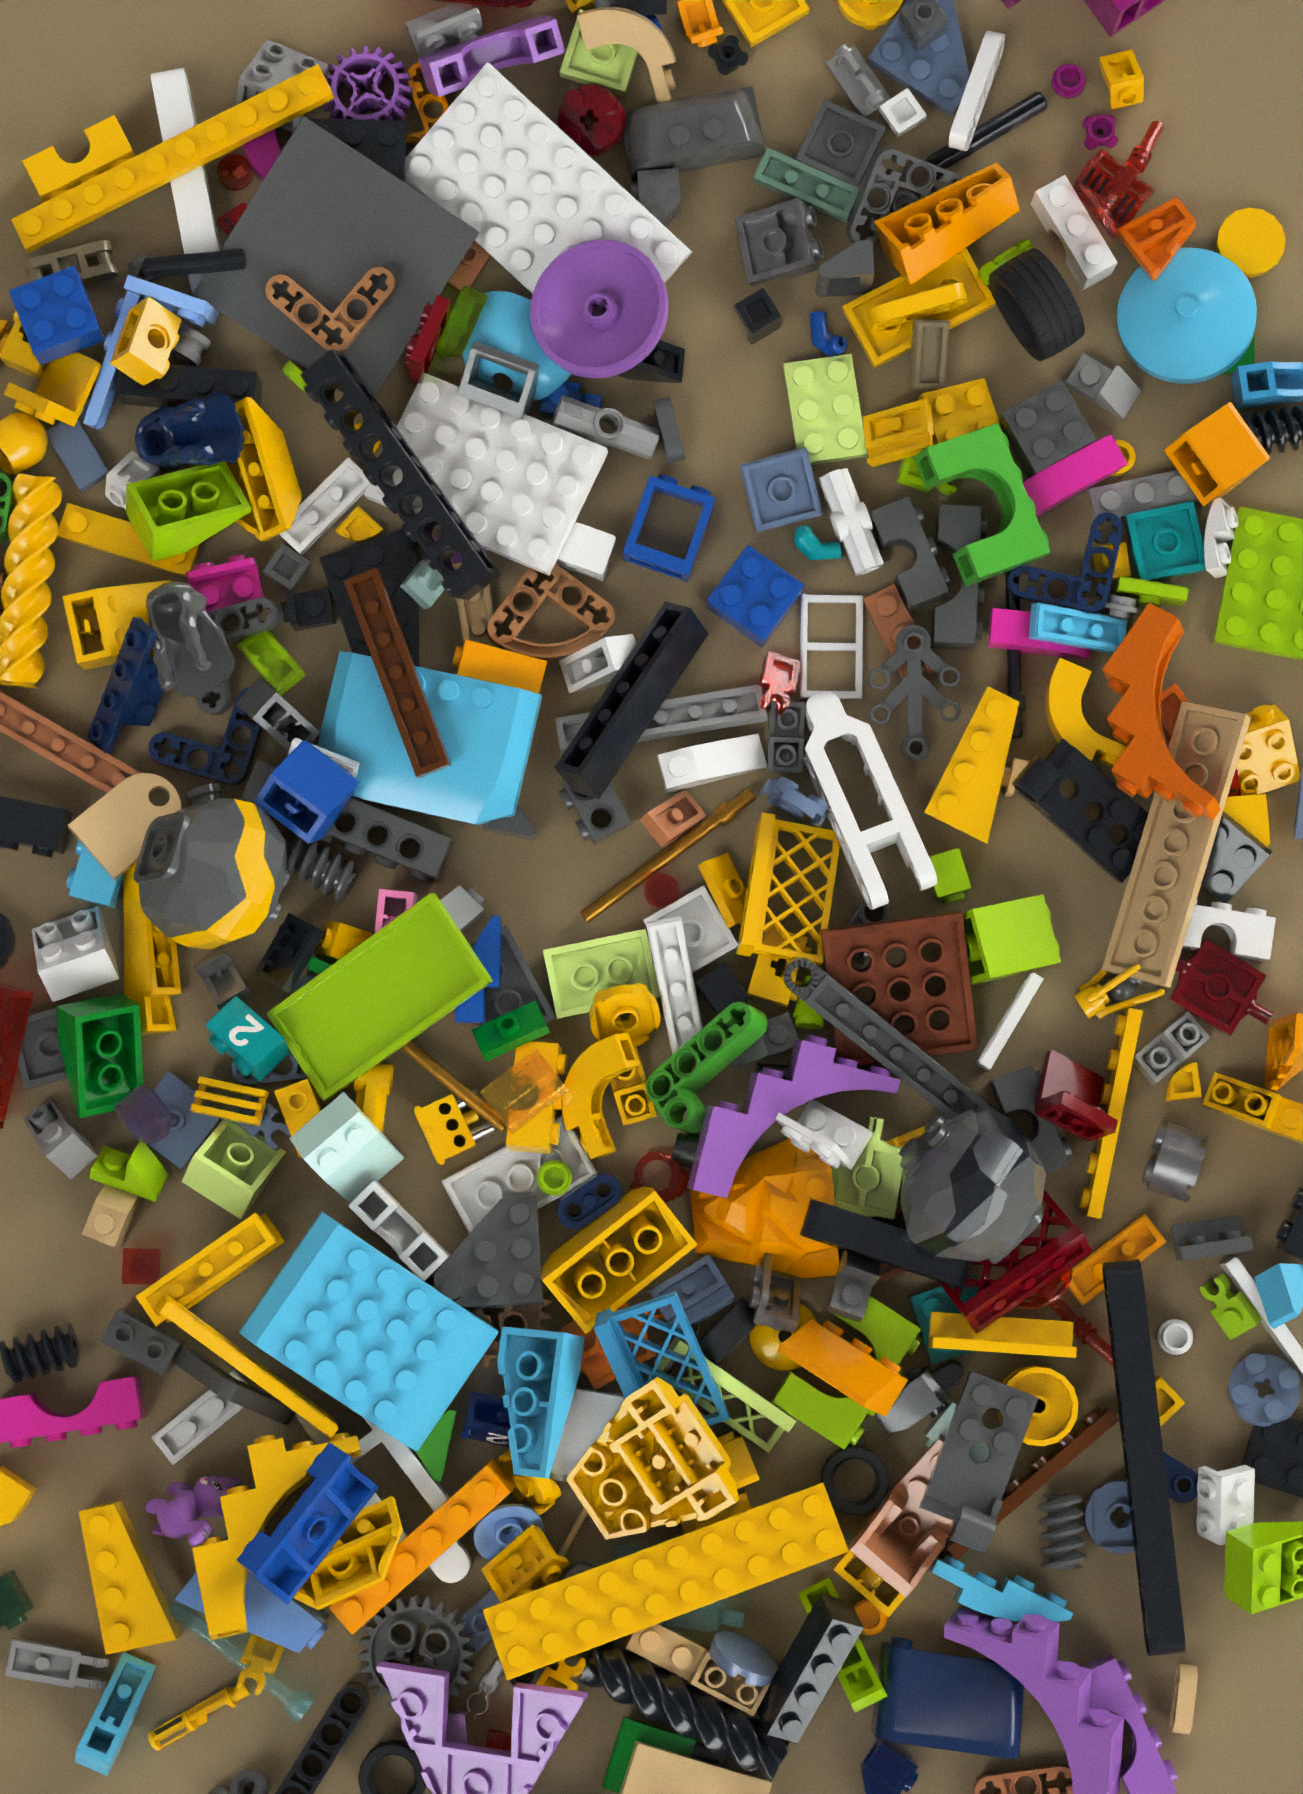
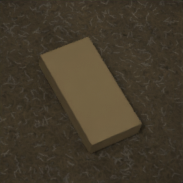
[908,319,950,390]

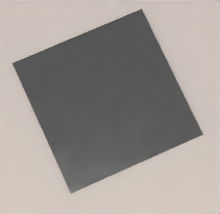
[193,116,479,396]

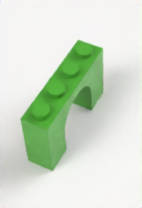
[914,423,1050,586]

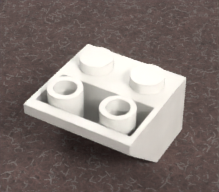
[32,906,119,1002]

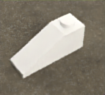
[658,733,767,794]

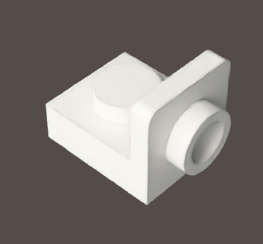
[105,450,160,510]

